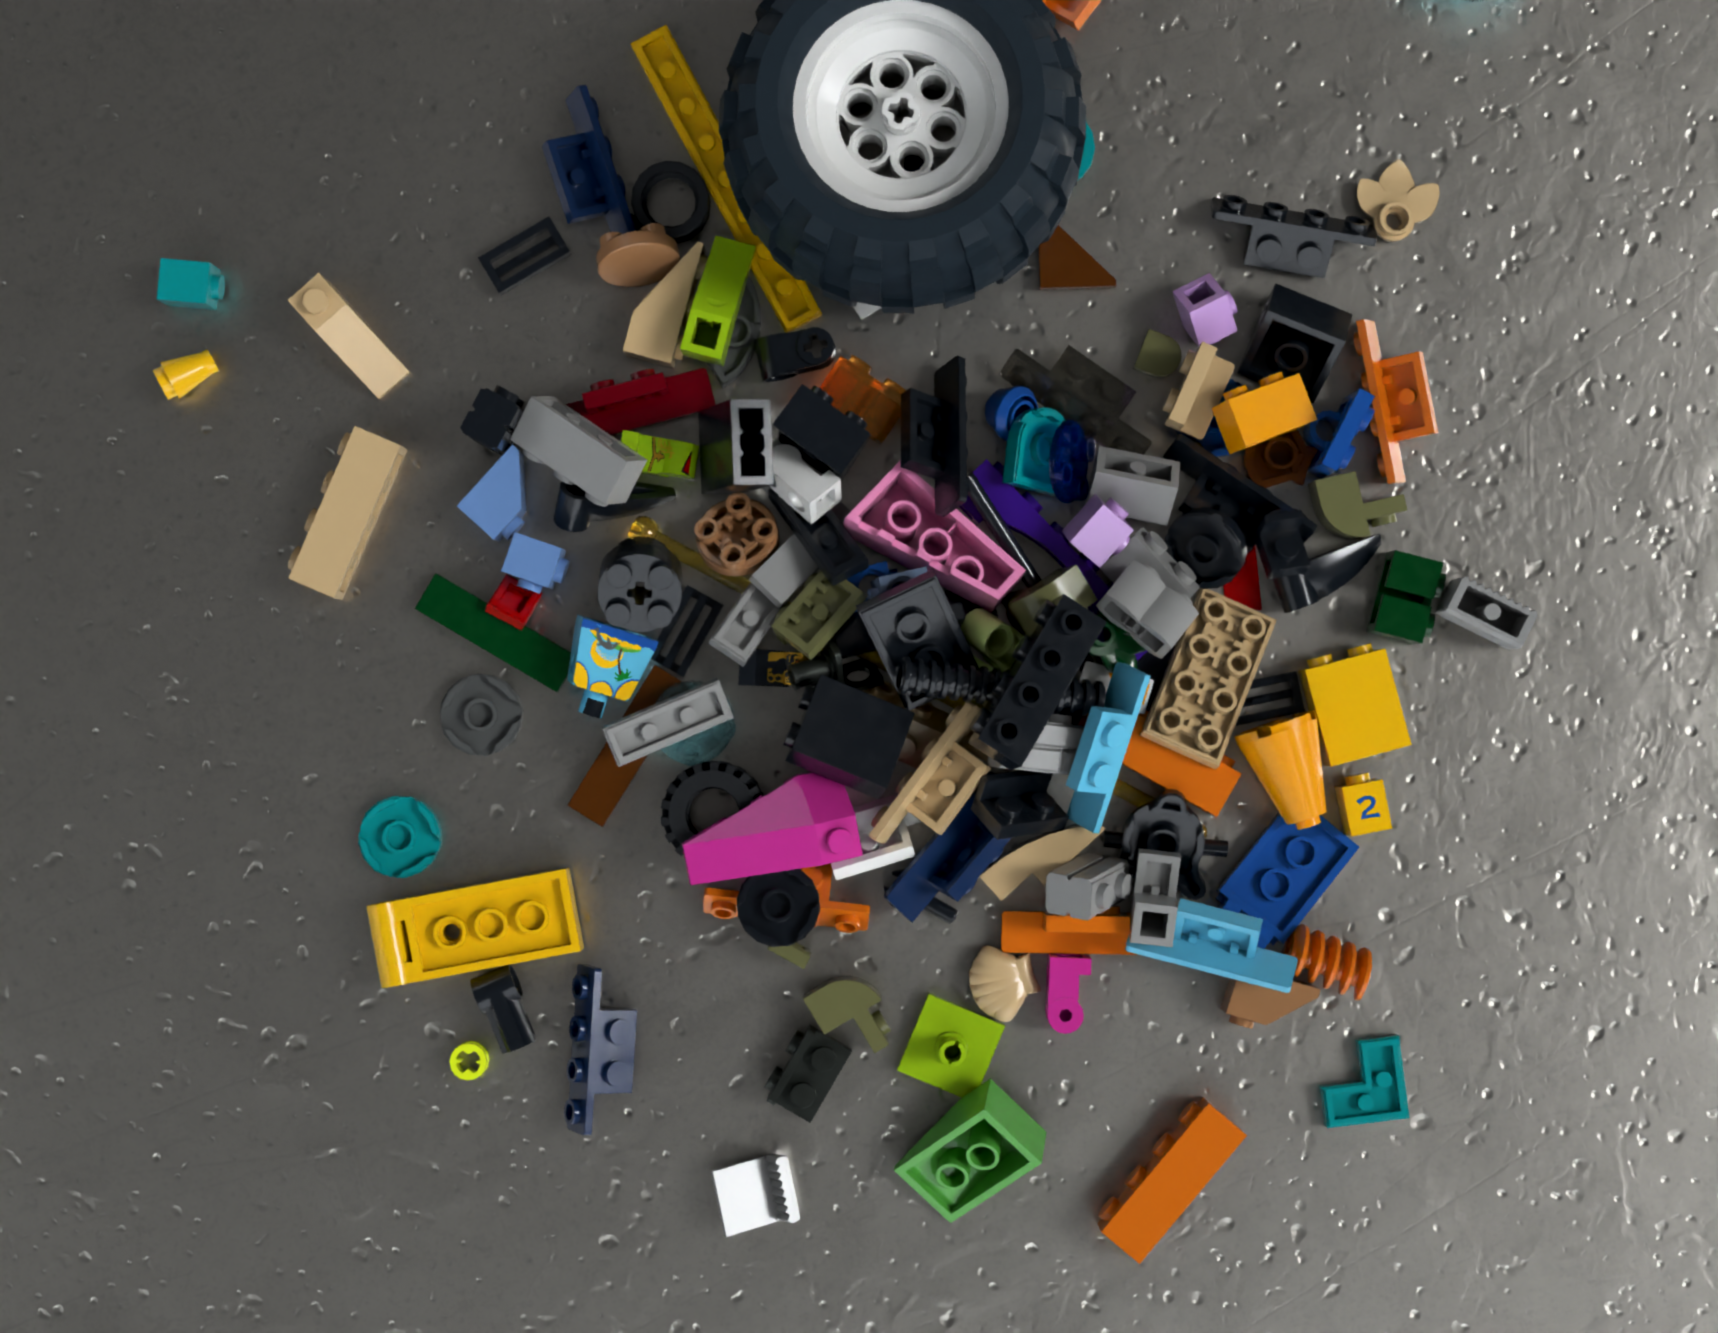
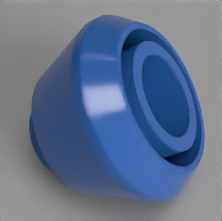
[985,386,1038,441]

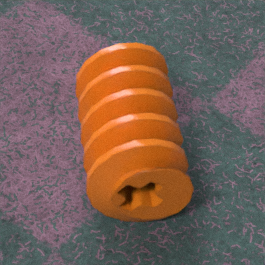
[1281,924,1372,1001]

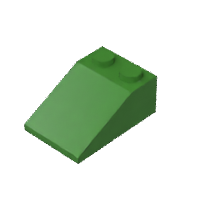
[894,1078,1047,1223]

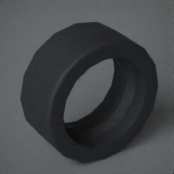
[631,161,711,244]

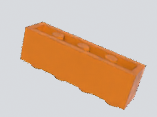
[1074,710,1242,817]
[1097,1097,1247,1264]

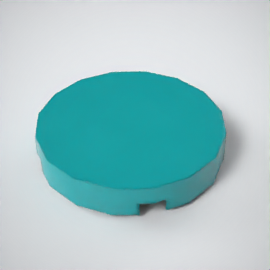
[358,796,442,878]

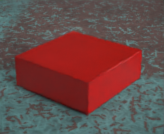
[485,574,543,631]

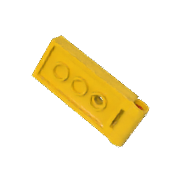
[366,867,584,988]

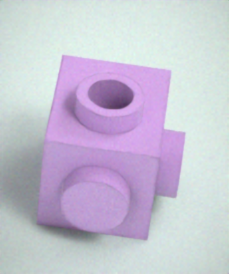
[1172,273,1238,347]
[1062,494,1134,568]

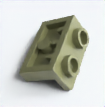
[771,570,866,660]

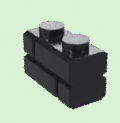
[460,385,525,456]

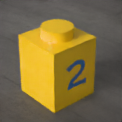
[1334,772,1392,837]

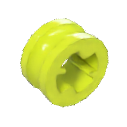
[449,1041,490,1081]

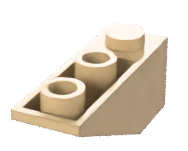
[622,242,709,369]

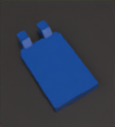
[1215,812,1359,949]

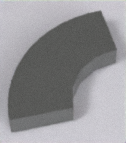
[706,275,761,389]

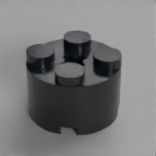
[597,536,682,632]

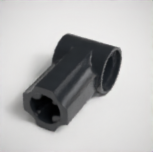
[470,964,537,1054]

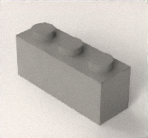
[510,396,647,507]

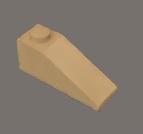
[288,273,411,400]

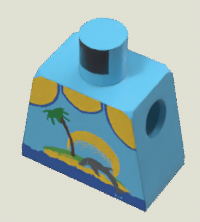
[568,614,658,719]

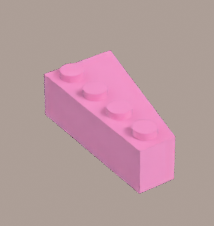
[843,460,1026,613]

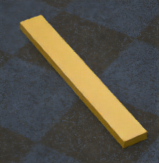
[630,24,822,333]

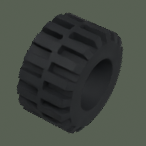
[660,761,764,856]

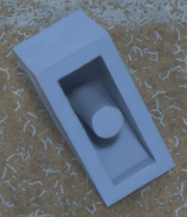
[457,444,527,542]

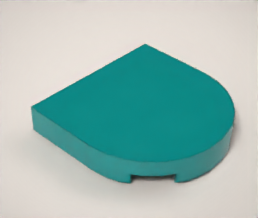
[1002,407,1075,498]

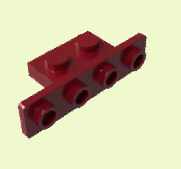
[565,368,716,436]

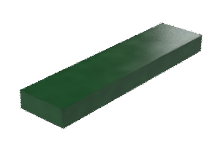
[414,573,571,692]

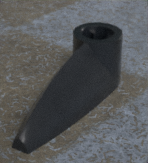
[553,482,676,532]
[1272,534,1382,613]

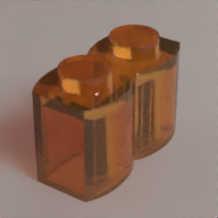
[819,355,906,445]

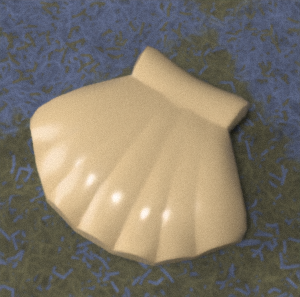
[968,945,1041,1022]

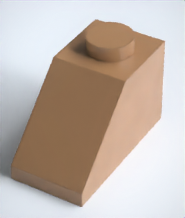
[1220,978,1321,1029]

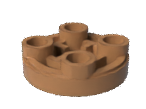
[596,223,680,287]
[694,492,780,577]

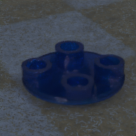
[1049,420,1096,503]

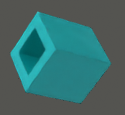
[157,258,225,310]

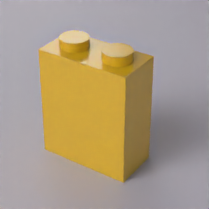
[1298,643,1412,767]

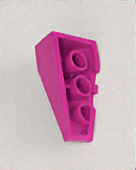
[682,771,863,885]

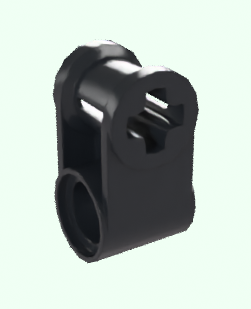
[754,327,836,382]

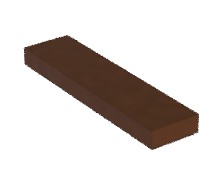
[567,665,690,827]

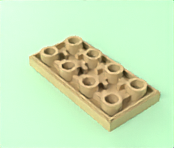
[1139,588,1277,769]

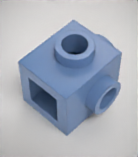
[501,532,570,594]

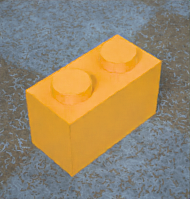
[1211,372,1318,455]

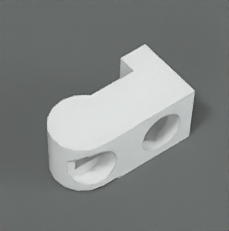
[770,444,842,524]

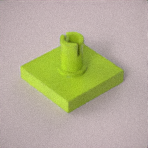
[897,992,1005,1098]

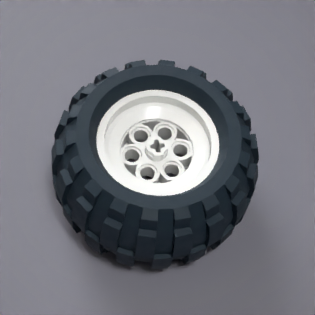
[719,0,1086,314]

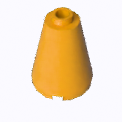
[1234,710,1327,830]

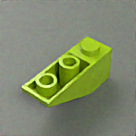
[680,235,756,367]

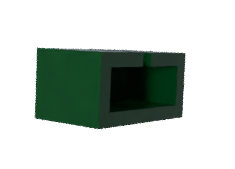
[1366,550,1446,644]

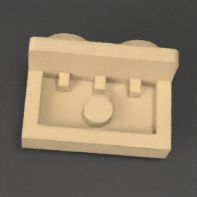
[1162,341,1235,440]

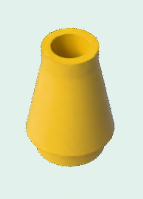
[152,349,219,400]

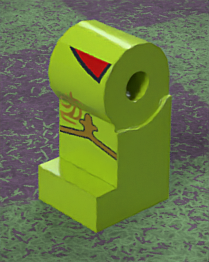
[621,430,699,479]

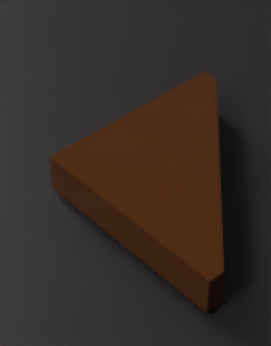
[1038,225,1116,290]

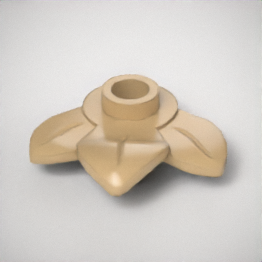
[1356,159,1440,242]

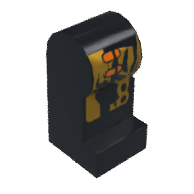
[738,649,817,687]

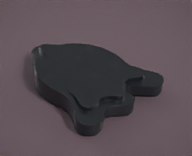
[1116,789,1206,900]

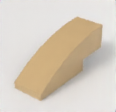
[979,824,1105,901]

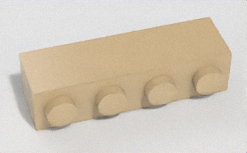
[288,426,408,600]

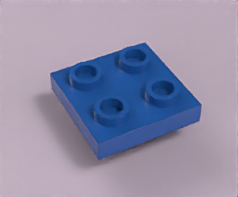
[1303,388,1375,479]

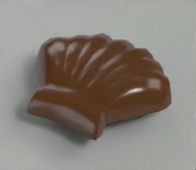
[1244,429,1318,488]

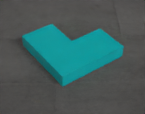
[1320,1034,1410,1128]

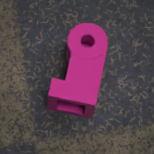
[1045,953,1092,1034]

